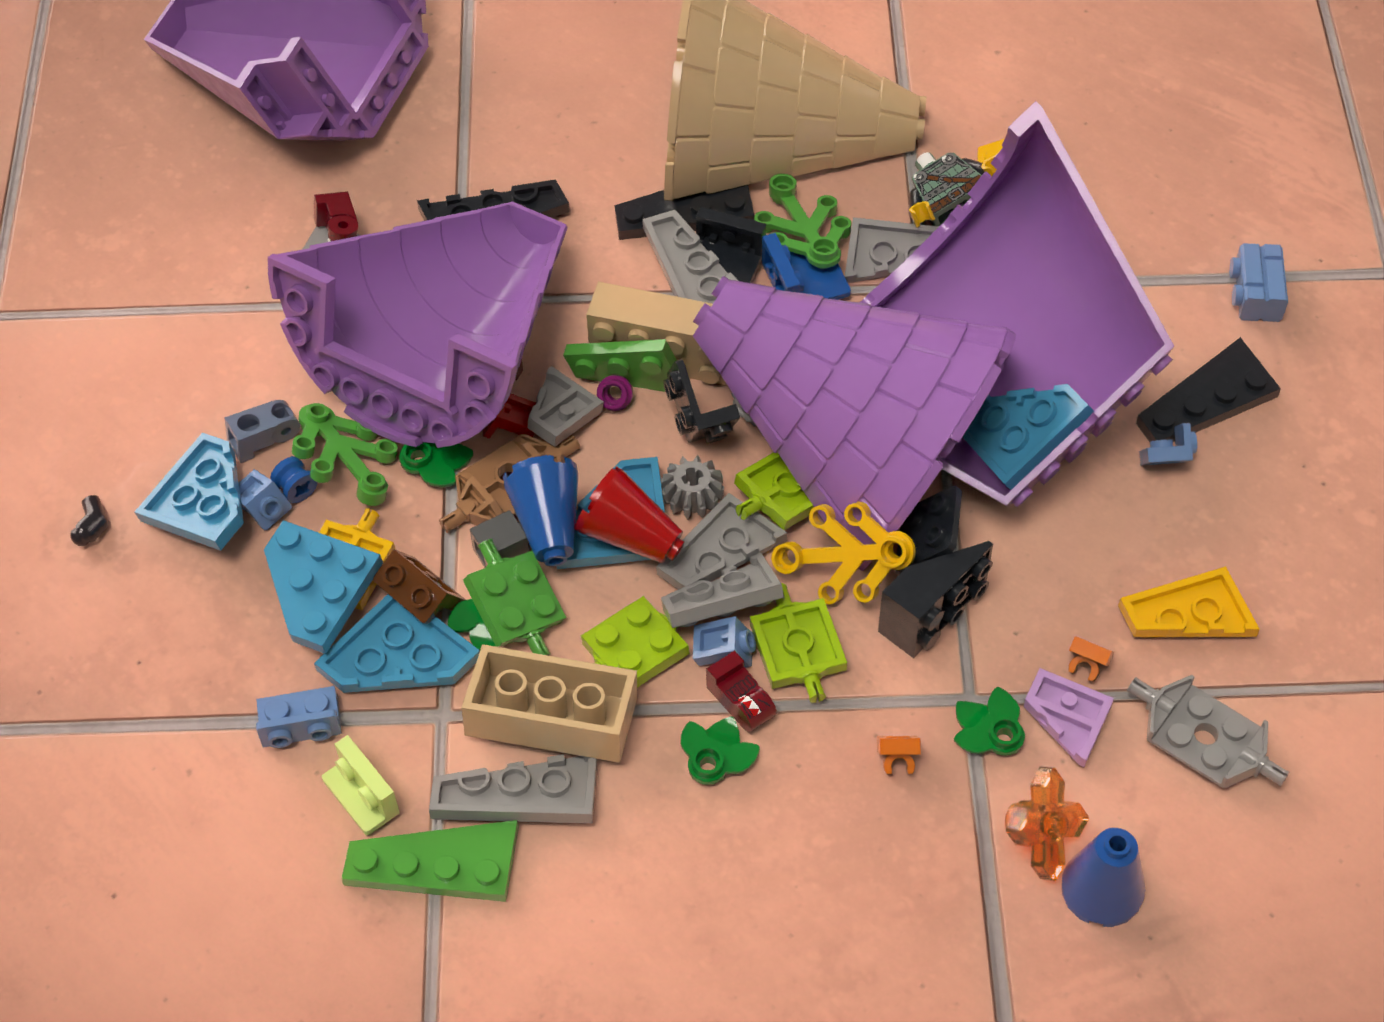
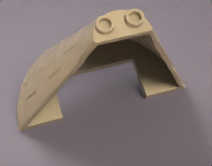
[664,0,926,201]

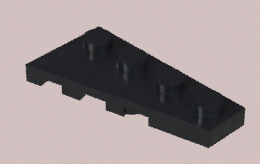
[417,179,570,221]
[614,185,754,240]
[1136,337,1281,442]

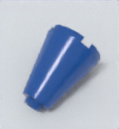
[503,455,579,566]
[1062,828,1145,927]

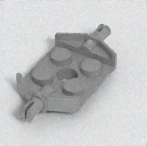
[1127,675,1290,788]

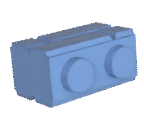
[1229,243,1288,322]

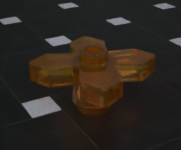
[1005,766,1089,881]

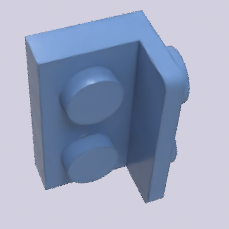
[256,686,342,748]

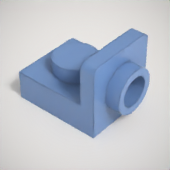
[1139,423,1197,466]
[239,469,292,530]
[693,616,756,668]

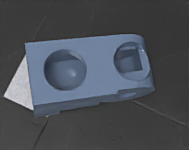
[224,400,301,463]

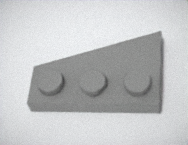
[656,493,787,590]

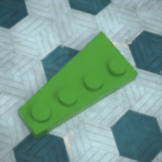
[342,820,519,902]

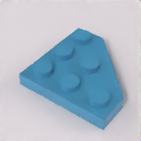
[963,384,1094,490]
[134,433,244,551]
[556,457,664,569]
[264,520,383,654]
[314,594,480,693]

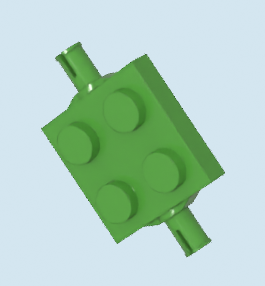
[463,538,566,656]

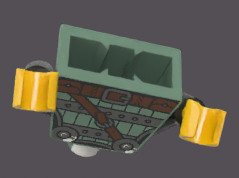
[909,152,997,228]

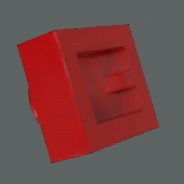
[482,393,536,439]

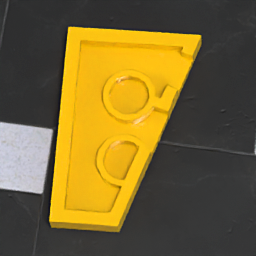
[1118,566,1260,637]

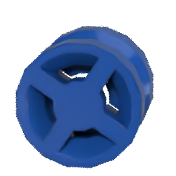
[270,456,318,503]

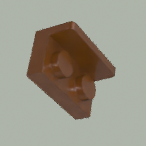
[373,549,466,624]

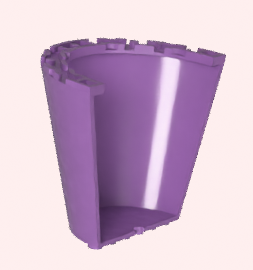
[859,101,1174,507]

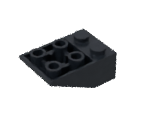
[878,541,993,659]

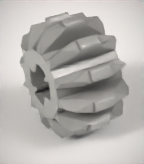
[661,455,724,519]

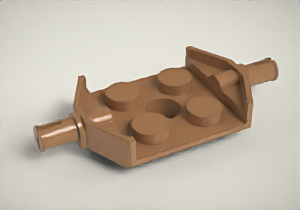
[439,434,581,533]

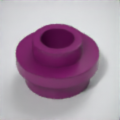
[597,375,633,411]

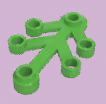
[754,174,852,269]
[292,403,398,506]

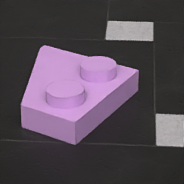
[1023,668,1114,767]

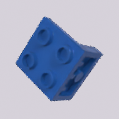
[762,233,851,300]

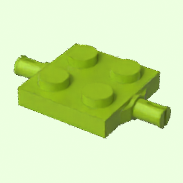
[734,452,814,531]
[750,583,847,703]
[581,596,690,688]

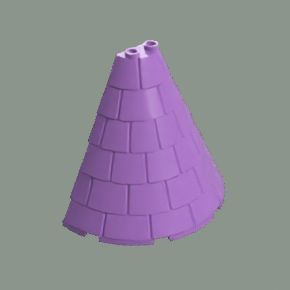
[267,202,568,448]
[693,276,1016,571]

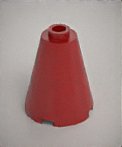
[575,466,685,563]

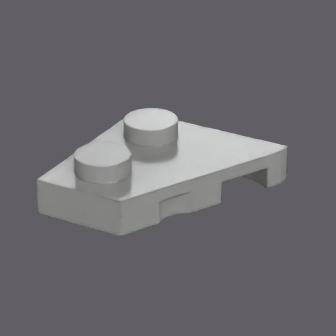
[527,366,604,447]

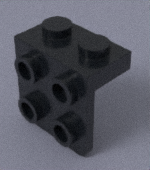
[696,206,766,283]
[663,359,741,443]
[895,486,962,575]

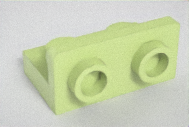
[322,735,400,835]

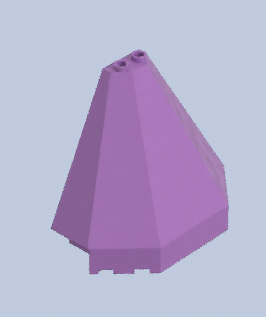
[144,0,429,141]

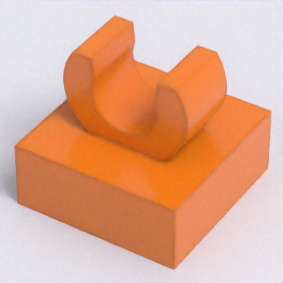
[1069,636,1114,681]
[877,736,921,774]

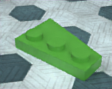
[563,339,677,392]

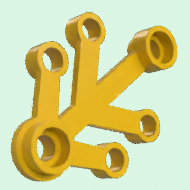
[771,501,916,604]

